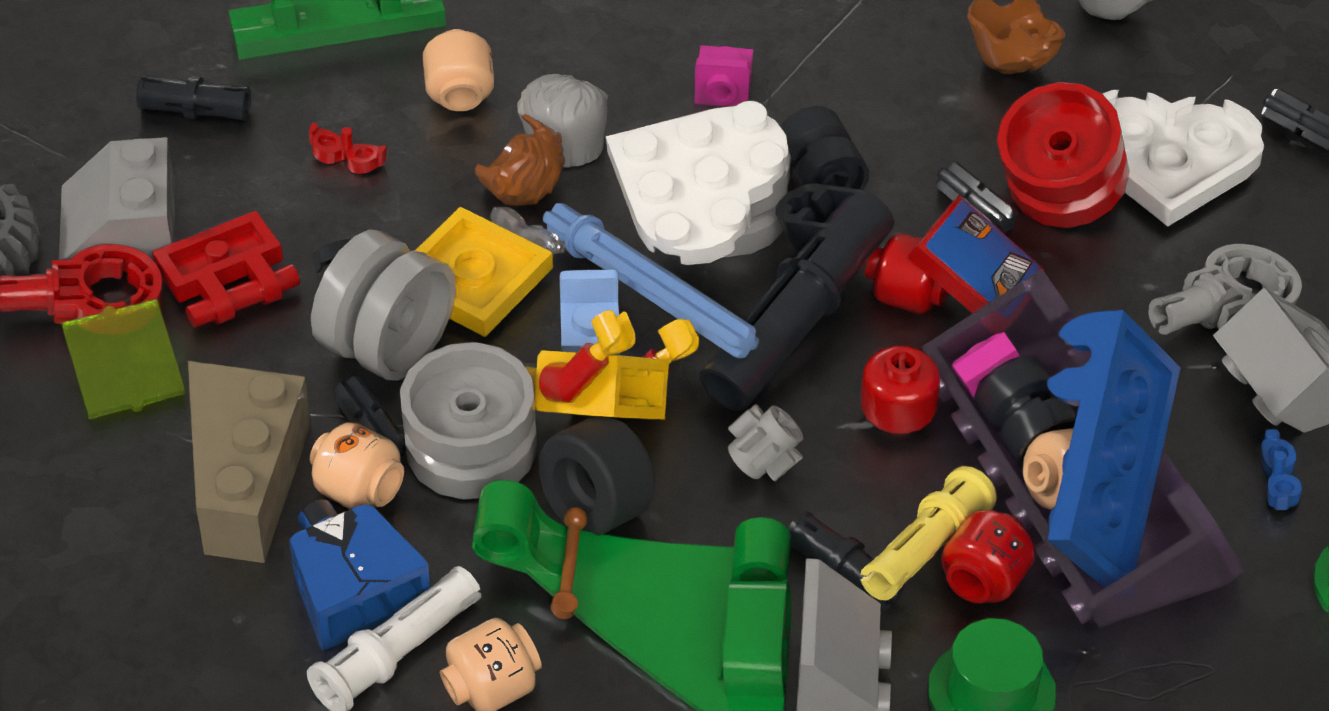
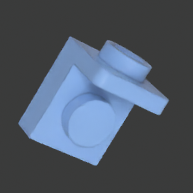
[560,270,620,355]

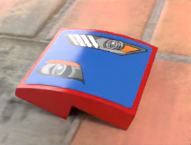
[907,195,1044,333]

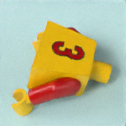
[522,310,699,420]

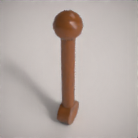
[550,507,588,619]

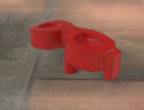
[309,122,387,174]

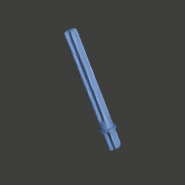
[543,203,759,358]

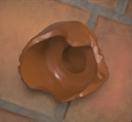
[967,0,1065,74]
[475,114,565,206]

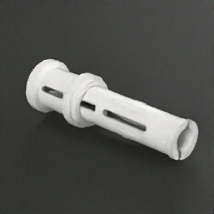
[307,566,481,711]

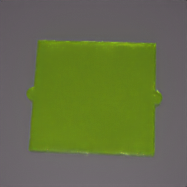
[61,299,185,419]

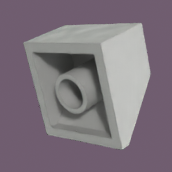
[59,137,175,261]
[1213,287,1329,433]
[796,559,892,711]

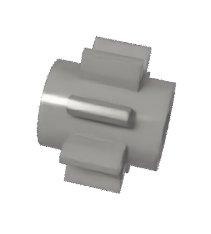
[728,404,803,481]

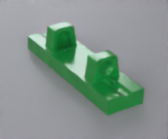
[228,0,446,60]

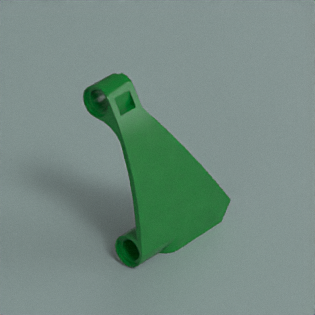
[472,480,792,711]

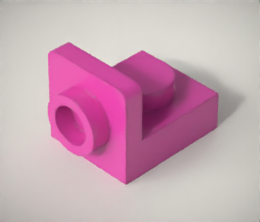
[694,45,753,107]
[952,332,1020,400]

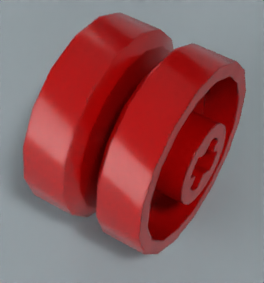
[997,82,1130,228]

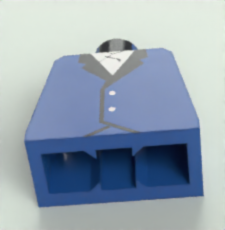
[289,500,430,651]

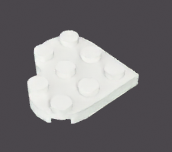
[1103,90,1264,226]
[606,101,789,265]

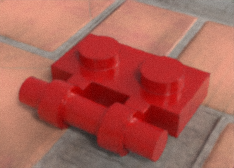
[152,211,300,328]

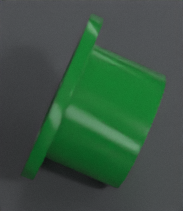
[928,618,1056,711]

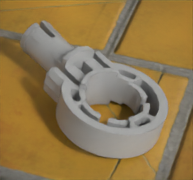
[1148,244,1302,335]

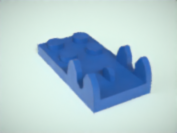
[1047,310,1181,593]

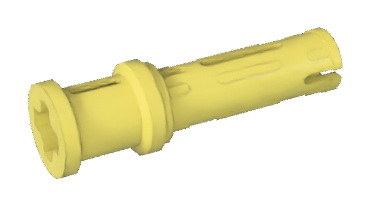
[861,466,997,601]

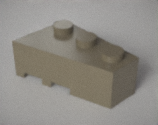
[188,361,311,563]

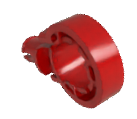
[0,244,162,337]

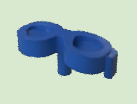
[1260,429,1302,510]

